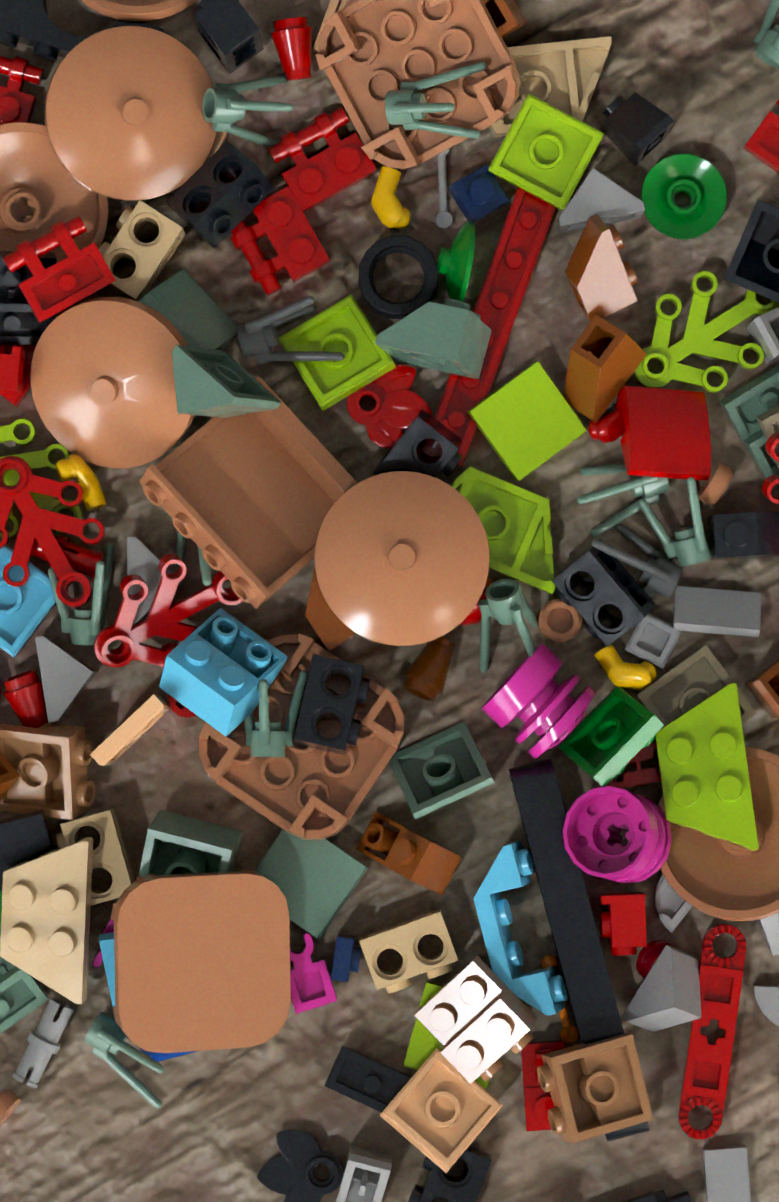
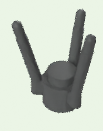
[237,296,344,365]
[581,523,682,600]

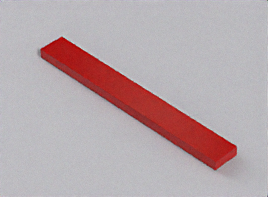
[422,187,556,468]

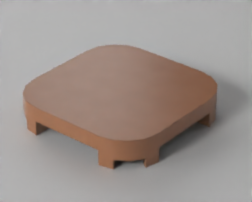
[315,0,520,170]
[198,633,404,840]
[111,869,291,1053]

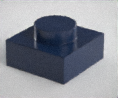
[448,164,509,223]
[331,934,361,982]

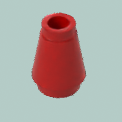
[270,17,312,81]
[3,669,48,728]

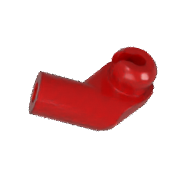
[588,388,626,443]

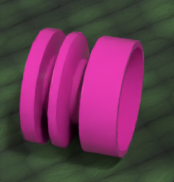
[481,642,597,759]
[563,786,672,884]

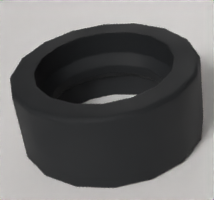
[358,235,439,319]

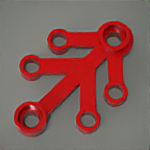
[0,456,105,607]
[94,554,243,668]

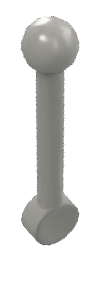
[435,149,453,229]

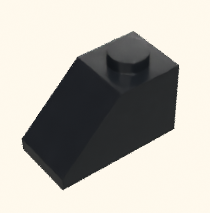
[601,92,674,166]
[708,512,779,561]

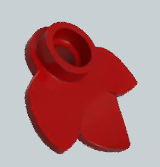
[346,365,432,449]

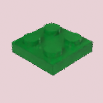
[559,687,664,787]

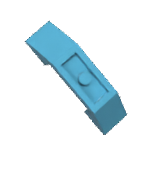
[473,840,567,1016]

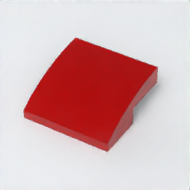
[619,385,711,481]

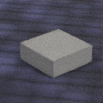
[624,614,682,669]

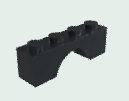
[0,0,164,61]

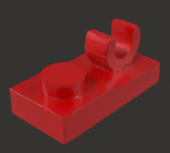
[521,1040,564,1131]

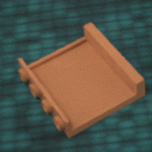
[139,375,357,609]

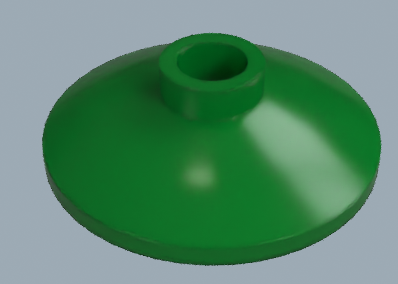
[641,154,727,240]
[437,221,475,302]

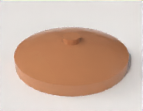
[45,26,216,201]
[0,122,108,263]
[30,297,195,468]
[315,471,490,646]
[658,747,779,921]

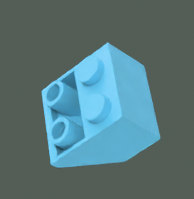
[159,608,288,737]

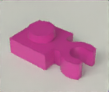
[290,932,338,1014]

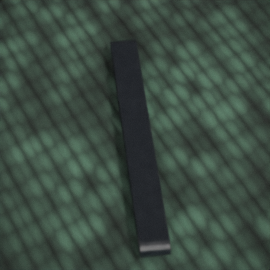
[509,758,649,1142]

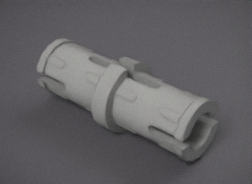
[12,998,75,1088]

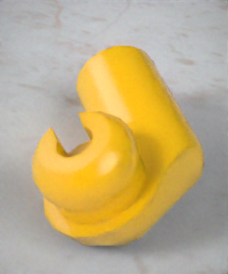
[371,166,411,230]
[56,454,107,511]
[594,644,657,691]

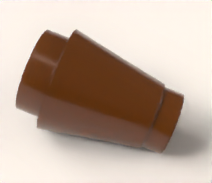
[403,637,455,702]

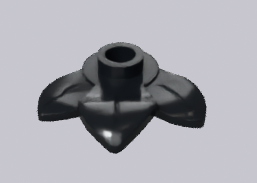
[257,1130,344,1202]

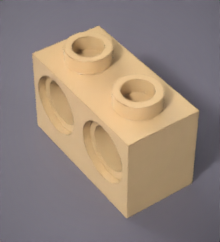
[99,200,186,301]
[56,809,135,906]
[359,909,458,994]

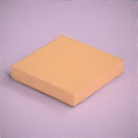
[90,694,170,766]
[380,1048,503,1173]

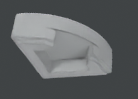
[654,873,692,933]
[752,985,779,1026]

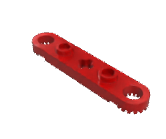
[678,923,747,1140]

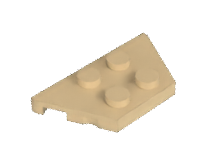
[490,36,612,137]
[0,837,93,1004]

